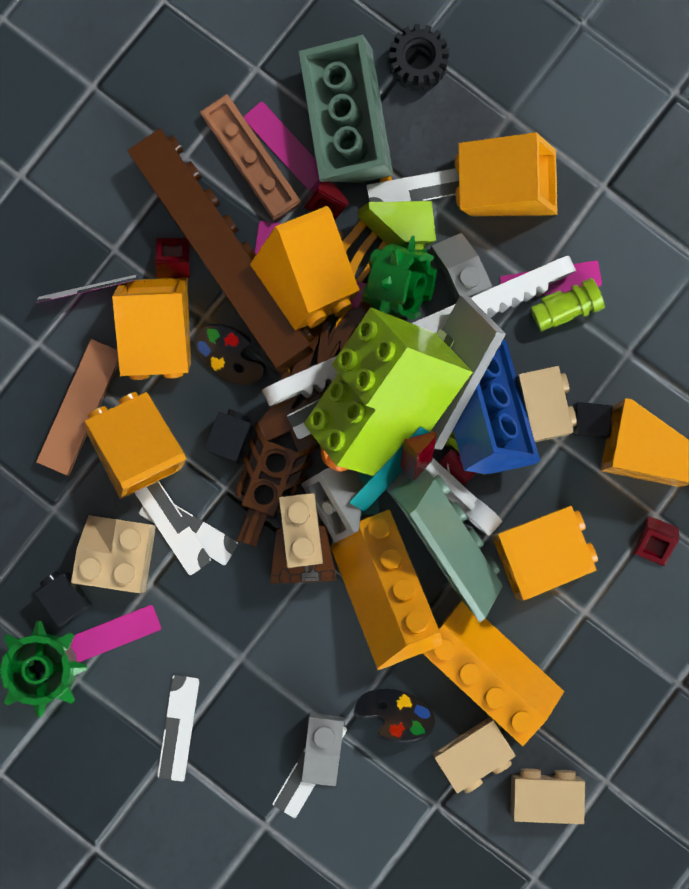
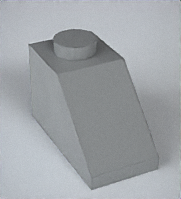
[431,233,493,302]
[301,467,364,543]
[302,713,344,786]

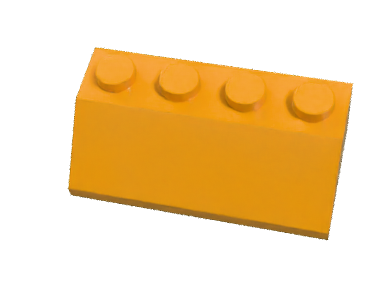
[330,509,443,670]
[423,600,565,746]

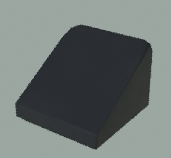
[573,402,611,439]

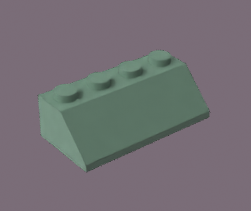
[299,35,393,183]
[391,469,503,622]

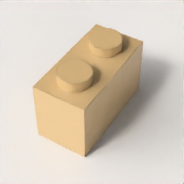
[517,366,577,442]
[279,493,323,568]
[433,717,516,794]
[510,768,585,824]

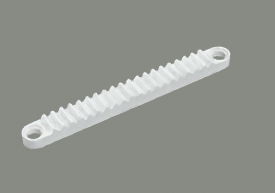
[262,256,576,406]

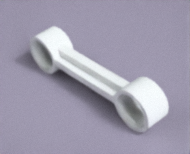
[425,458,503,537]

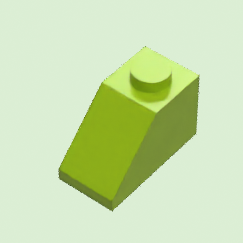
[357,201,436,250]

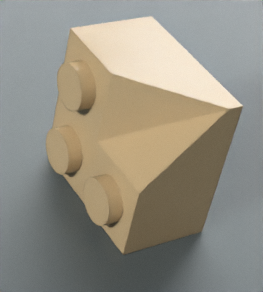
[71,515,156,593]

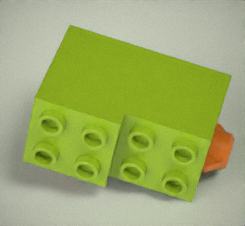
[304,307,473,481]

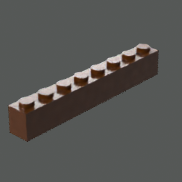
[127,128,314,374]

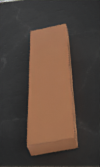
[200,94,302,222]
[36,339,119,476]

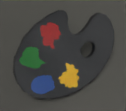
[194,324,266,385]
[354,689,435,743]

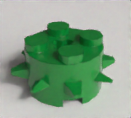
[362,235,437,320]
[0,621,87,717]

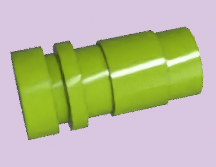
[530,278,605,332]

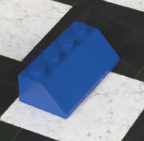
[453,340,540,474]

